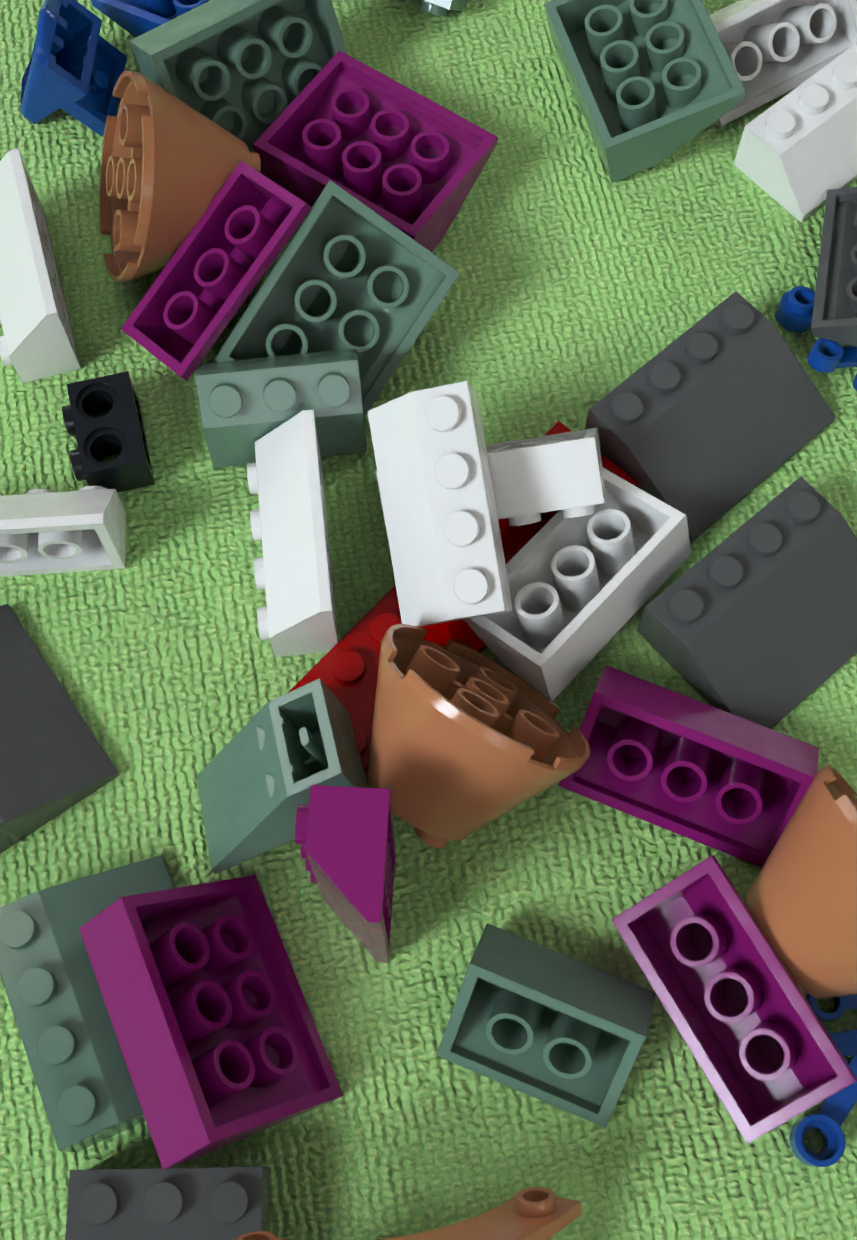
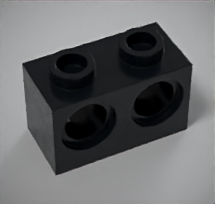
[62,371,155,493]

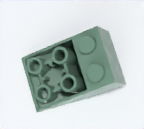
[197,678,368,874]

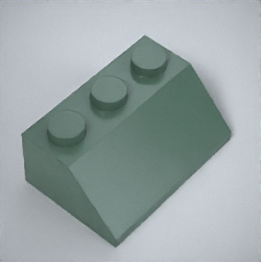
[195,349,367,468]
[436,923,656,1128]

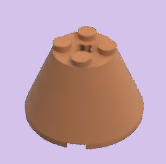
[99,71,261,282]
[367,624,590,849]
[746,764,857,999]

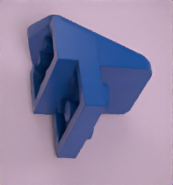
[20,0,127,137]

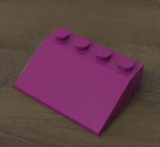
[253,50,498,252]
[79,875,343,1170]

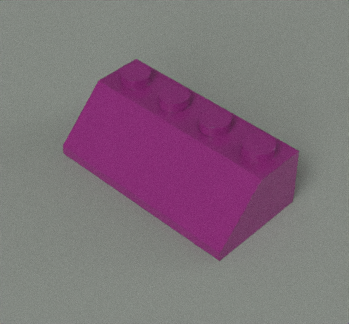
[121,161,311,381]
[558,665,819,868]
[295,785,396,963]
[612,855,857,1144]

